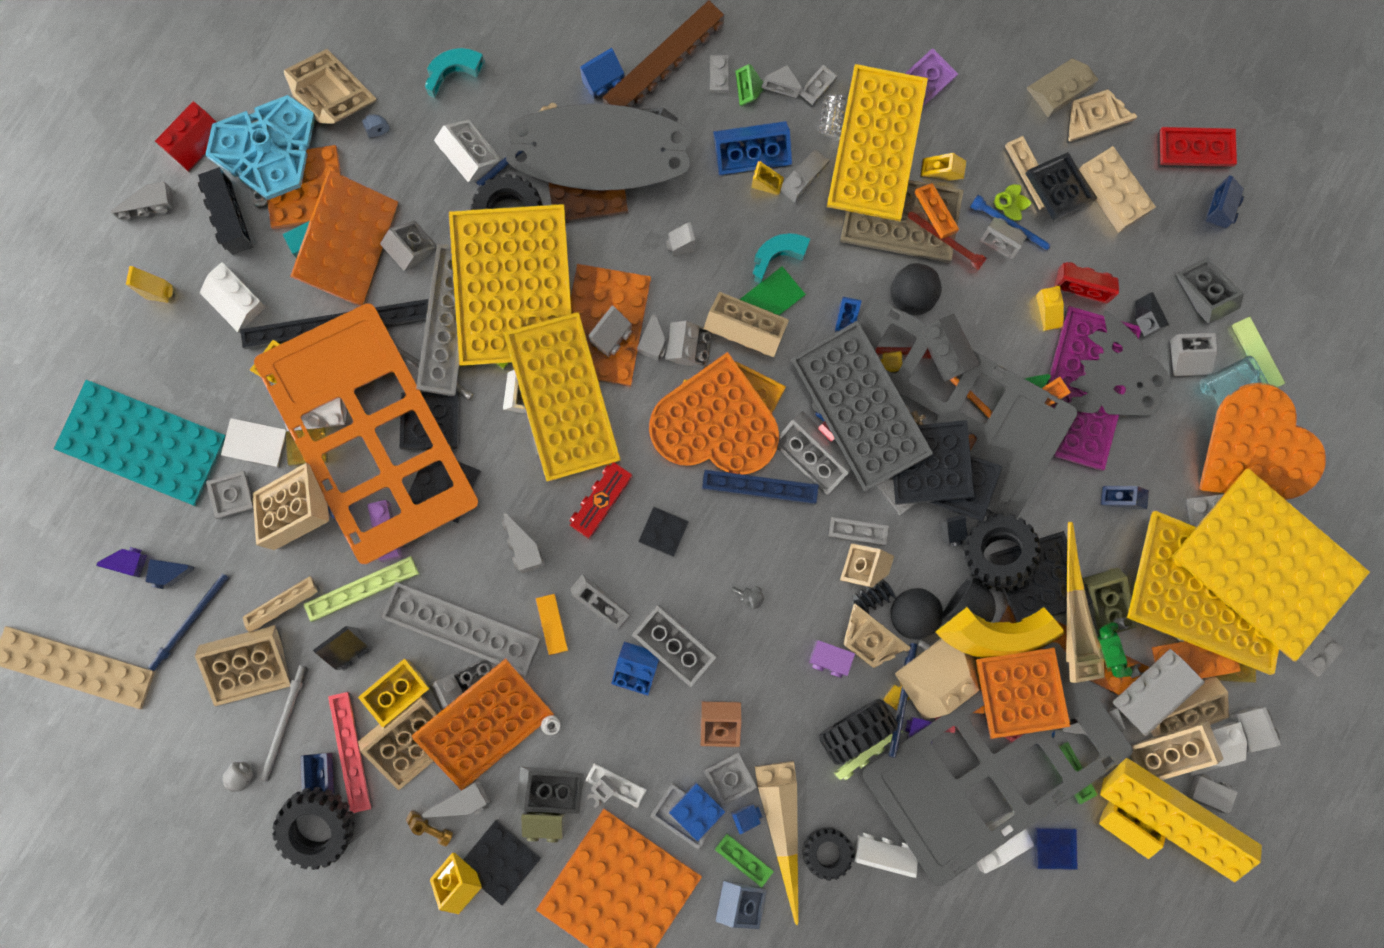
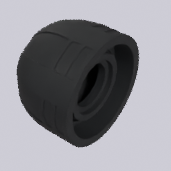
[891,263,942,315]
[943,577,996,623]
[890,588,943,639]

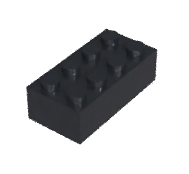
[197,167,253,255]

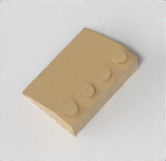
[252,463,329,550]
[194,625,291,706]
[358,695,439,791]

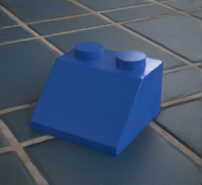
[580,47,625,99]

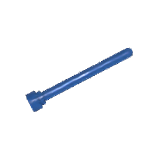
[970,194,1050,250]

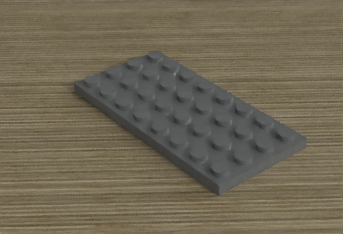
[791,320,933,492]

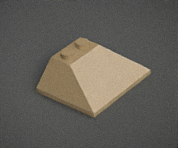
[284,49,377,124]
[895,638,981,720]

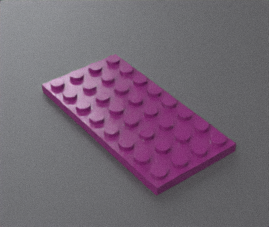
[1047,306,1141,471]

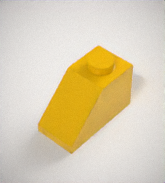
[921,153,966,181]
[1036,286,1064,331]

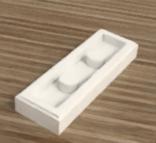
[585,763,647,808]

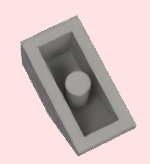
[666,222,695,256]
[637,314,667,361]

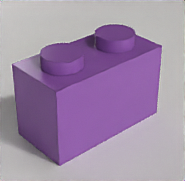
[809,640,855,678]

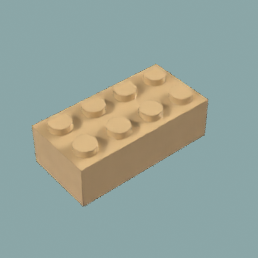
[1079,146,1156,233]
[1131,721,1224,780]

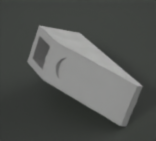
[111,182,174,220]

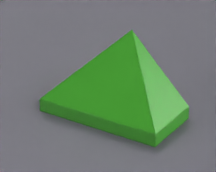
[735,64,764,106]

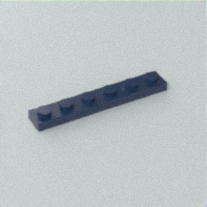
[702,470,819,504]

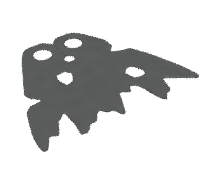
[1068,311,1171,415]

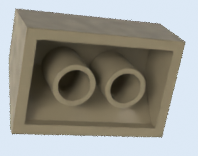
[1027,58,1098,117]

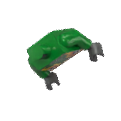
[1097,617,1143,678]

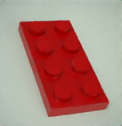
[1160,127,1237,167]

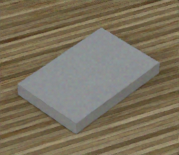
[650,783,720,850]

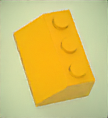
[358,658,430,728]
[1099,801,1165,859]

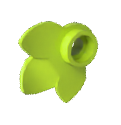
[994,184,1031,221]

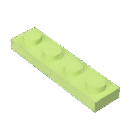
[834,730,903,780]

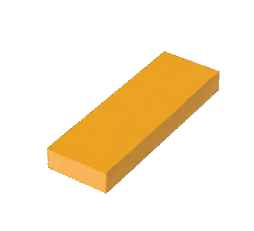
[536,594,568,655]

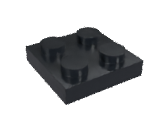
[638,506,689,557]

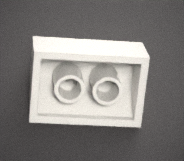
[434,119,502,182]
[200,262,266,333]
[285,398,347,431]
[1188,722,1247,776]
[853,833,918,878]

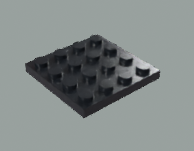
[893,420,974,505]
[990,531,1093,623]

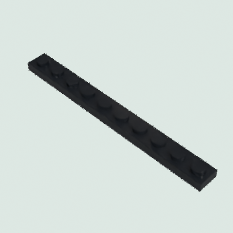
[240,299,429,349]

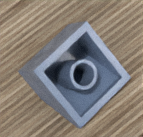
[716,881,767,929]

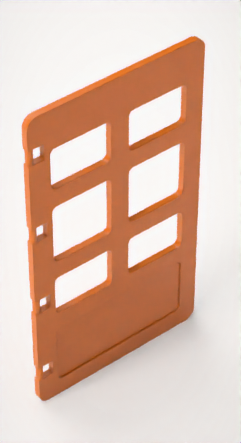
[254,303,478,565]

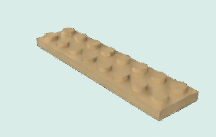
[0,626,155,709]

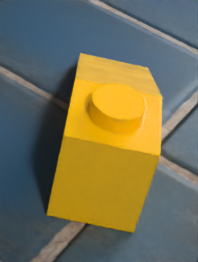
[126,266,173,303]

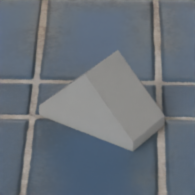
[761,65,801,98]

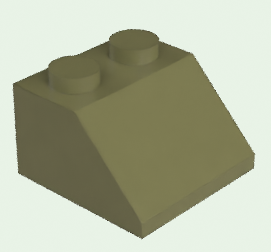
[521,811,565,843]

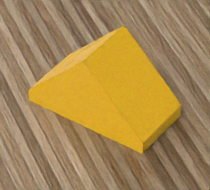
[751,161,784,195]

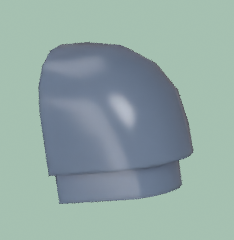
[362,114,390,138]

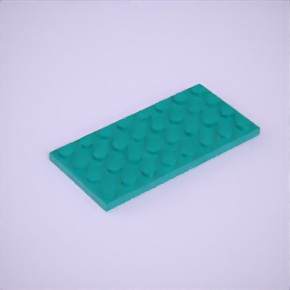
[53,379,226,506]

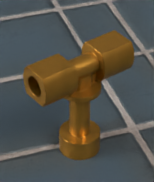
[406,811,453,847]

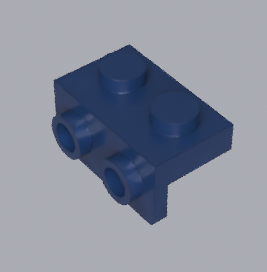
[300,753,334,793]

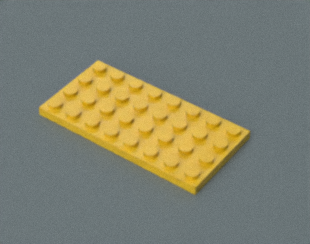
[827,64,928,221]
[504,312,620,482]

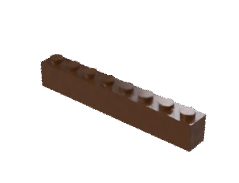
[603,0,724,108]

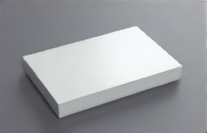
[221,418,288,468]

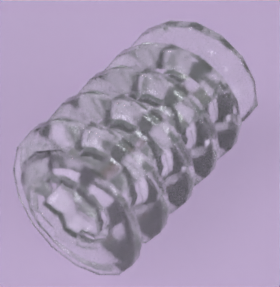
[818,94,847,138]

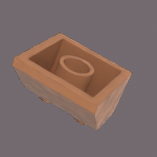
[701,701,741,747]

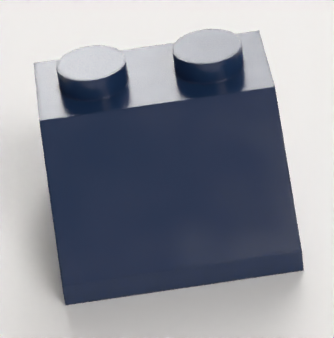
[1205,175,1244,228]

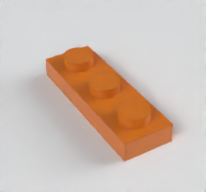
[914,183,959,239]

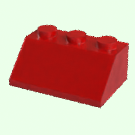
[155,101,216,172]
[1054,262,1119,304]

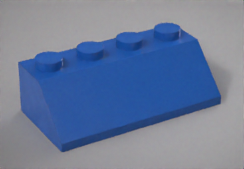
[713,121,792,175]

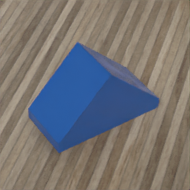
[835,297,862,331]

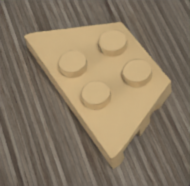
[1068,89,1137,142]
[843,604,911,668]

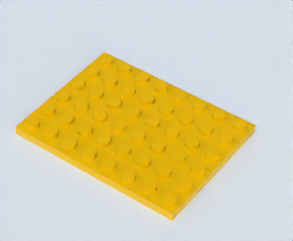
[449,204,572,366]
[1172,468,1370,661]
[1127,511,1279,675]

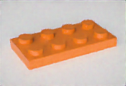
[1151,641,1240,679]

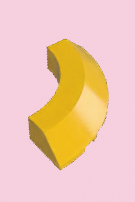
[936,607,1065,658]

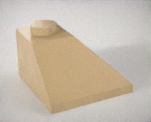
[840,544,894,588]

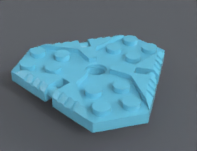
[205,95,315,200]

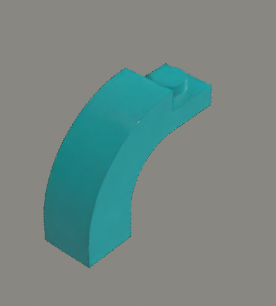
[425,48,485,98]
[753,233,810,283]

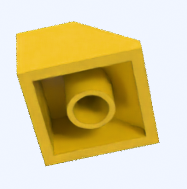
[430,852,482,915]

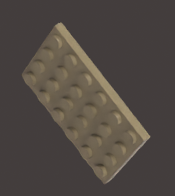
[840,180,964,263]

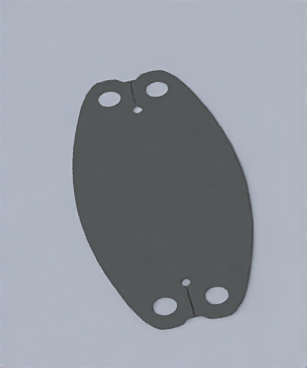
[506,104,692,190]

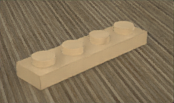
[1005,136,1045,210]
[243,576,318,633]

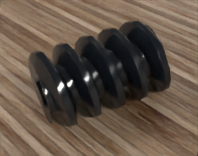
[853,579,896,614]

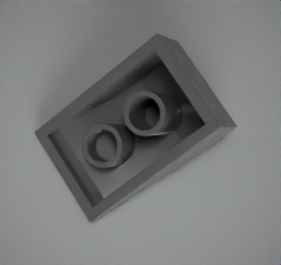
[1176,258,1244,324]
[515,767,584,814]

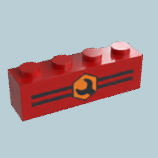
[569,462,633,540]

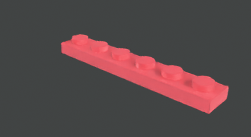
[328,692,372,813]

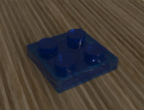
[1035,828,1078,870]

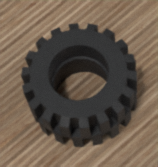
[802,827,854,881]

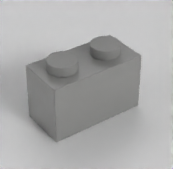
[1186,773,1238,814]

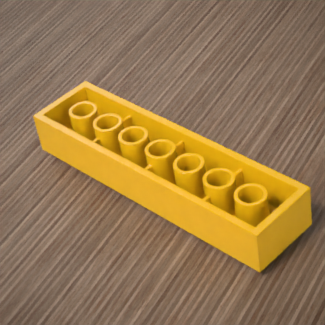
[1100,758,1262,882]

